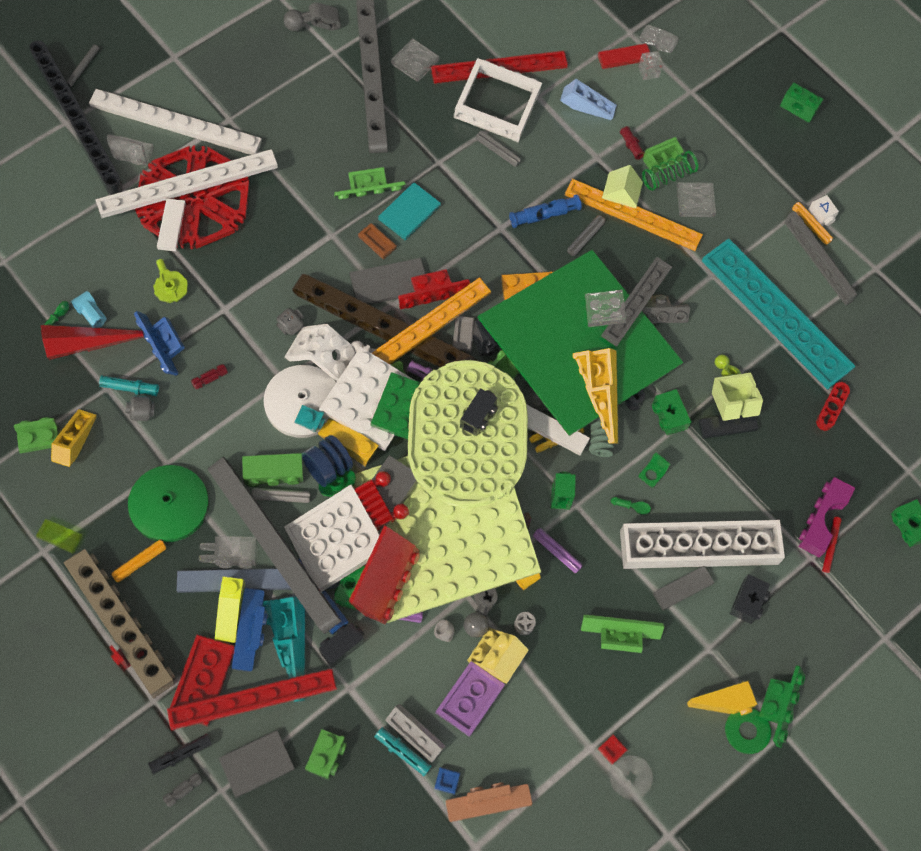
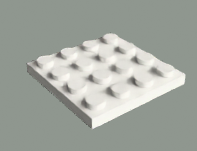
[319,347,415,451]
[284,485,380,592]

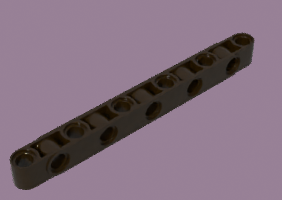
[292,274,478,368]

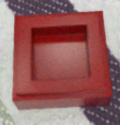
[598,734,627,765]

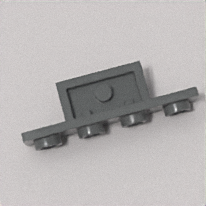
[642,295,690,323]

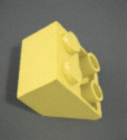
[467,628,528,684]

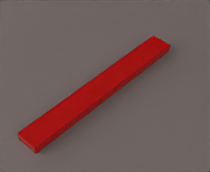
[431,51,568,83]
[167,669,337,730]

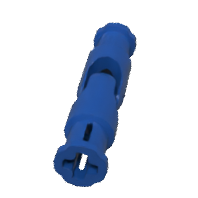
[509,194,582,228]

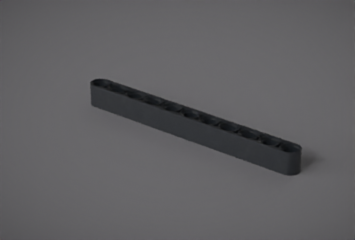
[29,40,123,195]

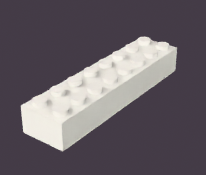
[620,520,785,569]

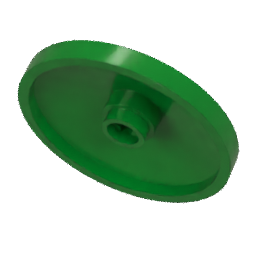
[128,465,209,542]

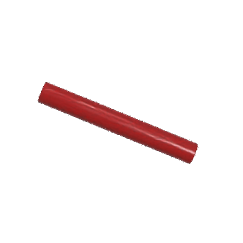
[822,517,842,573]

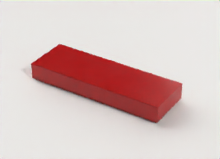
[598,43,651,69]

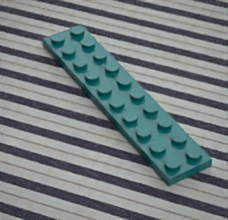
[702,238,856,390]

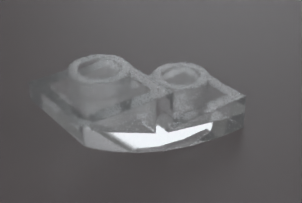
[639,25,679,53]

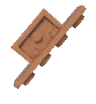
[445,783,532,822]

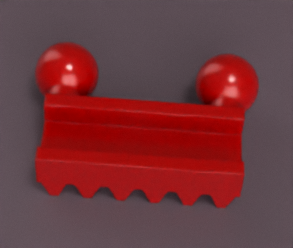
[355,471,409,530]

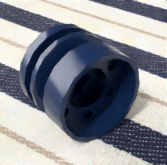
[302,435,353,487]

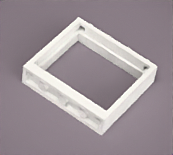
[454,58,542,142]

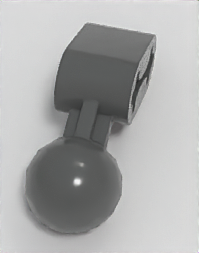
[283,3,341,31]
[463,588,498,638]

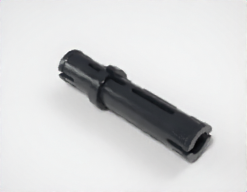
[148,733,213,775]

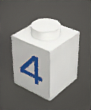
[808,195,839,226]

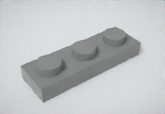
[385,704,445,763]

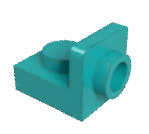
[294,405,325,432]

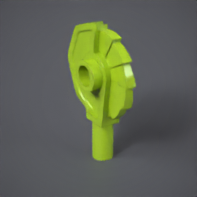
[153,259,188,303]

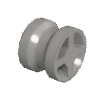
[514,612,536,636]

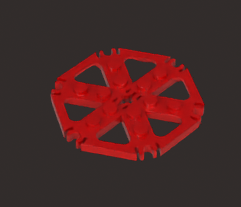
[135,145,250,249]

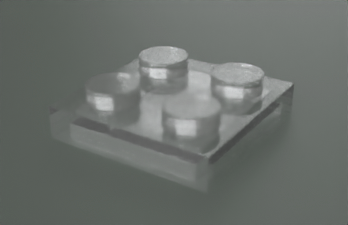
[391,38,439,82]
[677,182,716,217]
[585,290,626,327]

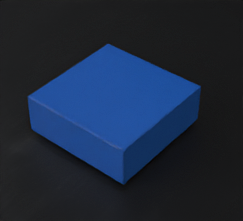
[434,768,460,795]

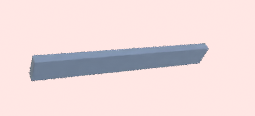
[177,569,340,593]

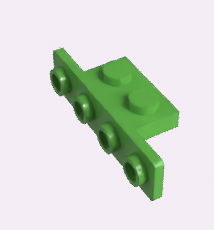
[334,167,406,200]
[581,615,664,653]

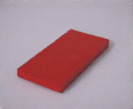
[170,635,235,726]

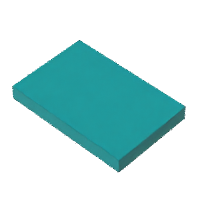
[378,182,441,240]

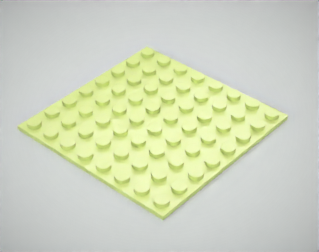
[353,456,541,623]

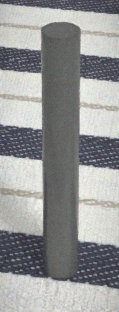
[66,45,99,87]

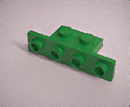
[759,665,805,748]

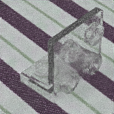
[107,134,154,166]

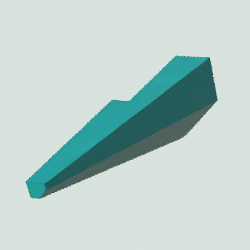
[262,597,305,702]

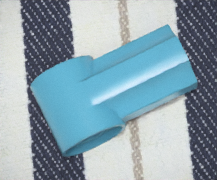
[71,291,107,328]

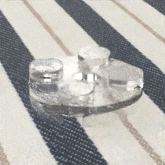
[610,756,653,800]

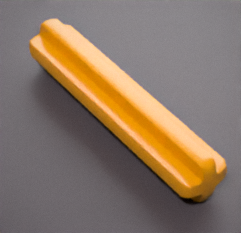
[792,202,833,245]
[111,540,166,582]

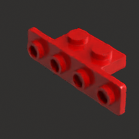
[398,269,470,309]

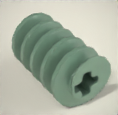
[589,417,614,457]

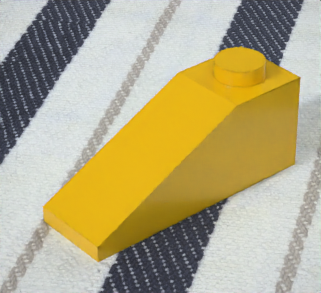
[51,409,97,467]
[318,419,379,467]
[687,681,757,716]

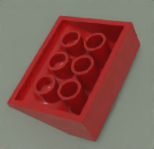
[349,526,420,625]

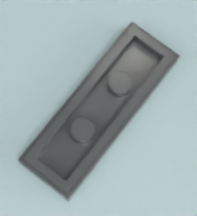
[653,566,715,611]

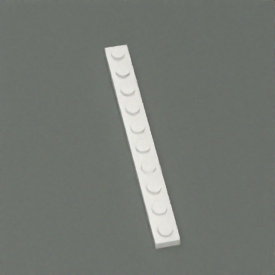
[89,89,262,155]
[96,149,278,218]

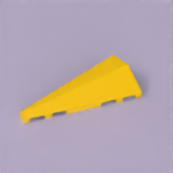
[573,348,618,444]

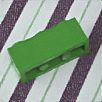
[242,453,303,487]

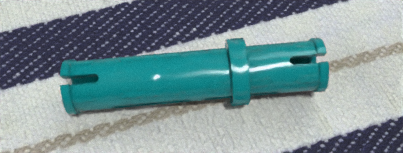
[99,375,159,396]
[374,727,432,777]

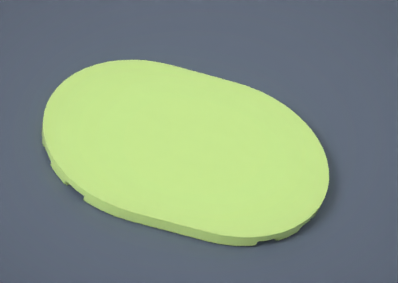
[408,360,528,507]

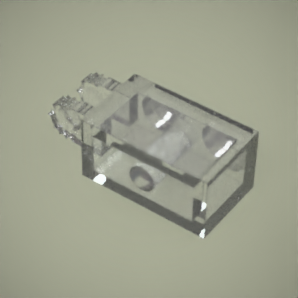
[199,536,257,569]

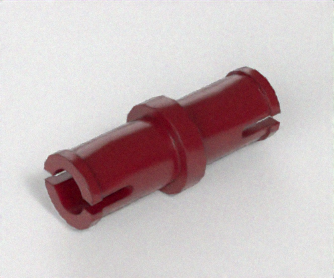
[620,126,645,160]

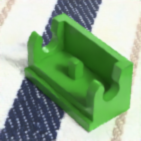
[643,137,684,173]

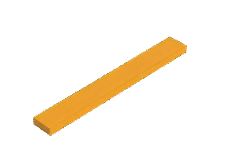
[565,179,703,251]
[372,277,491,365]

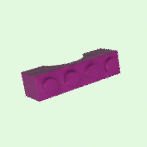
[798,477,855,558]

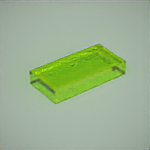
[36,519,82,554]

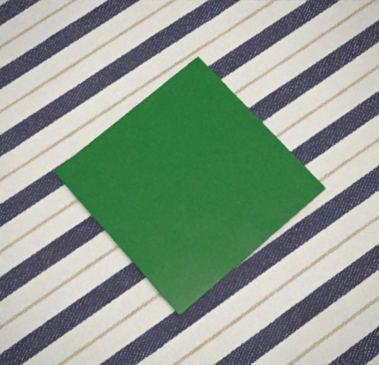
[477,250,683,436]

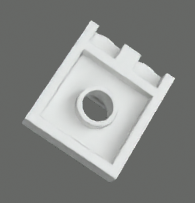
[285,324,355,381]

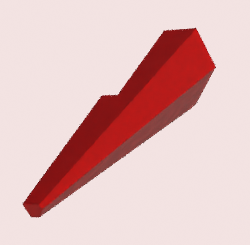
[41,325,144,360]

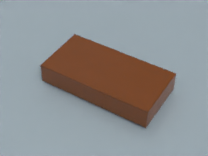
[358,223,397,260]

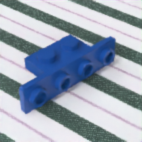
[134,311,185,376]
[232,588,267,672]

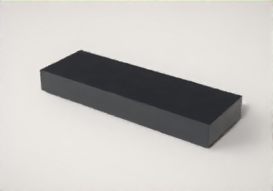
[698,415,759,439]

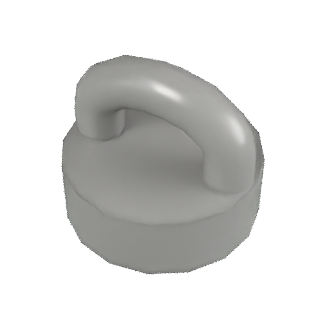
[434,619,454,642]

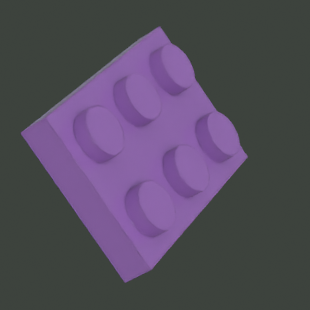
[435,661,505,737]

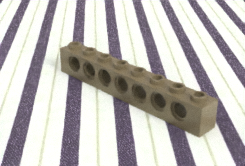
[64,549,175,699]

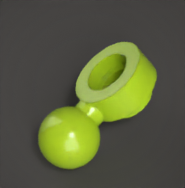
[715,354,741,377]

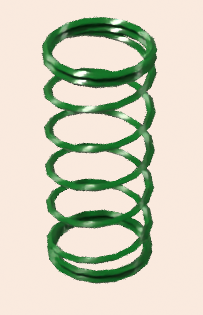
[642,151,698,191]

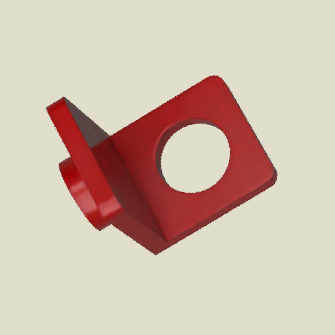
[109,639,144,669]

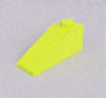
[215,577,245,643]

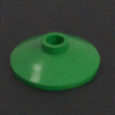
[318,470,356,497]

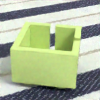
[712,373,763,421]

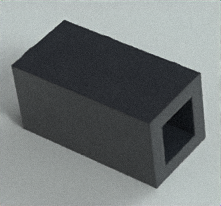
[460,388,499,436]
[319,623,365,668]

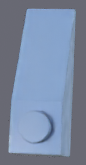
[560,79,616,120]

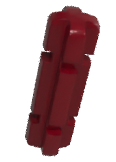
[191,364,228,389]

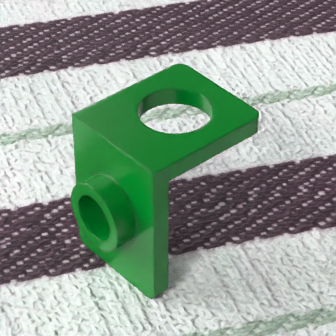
[638,452,671,488]

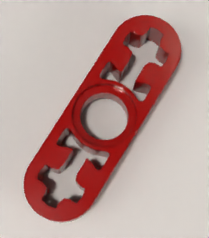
[816,382,850,431]

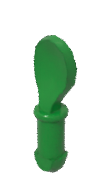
[44,301,70,325]
[610,496,651,514]

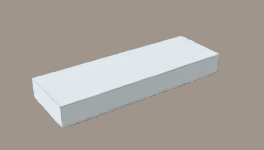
[157,199,186,251]

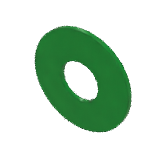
[725,709,771,754]

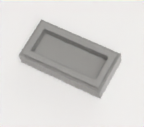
[453,316,474,354]

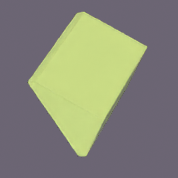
[602,165,643,208]

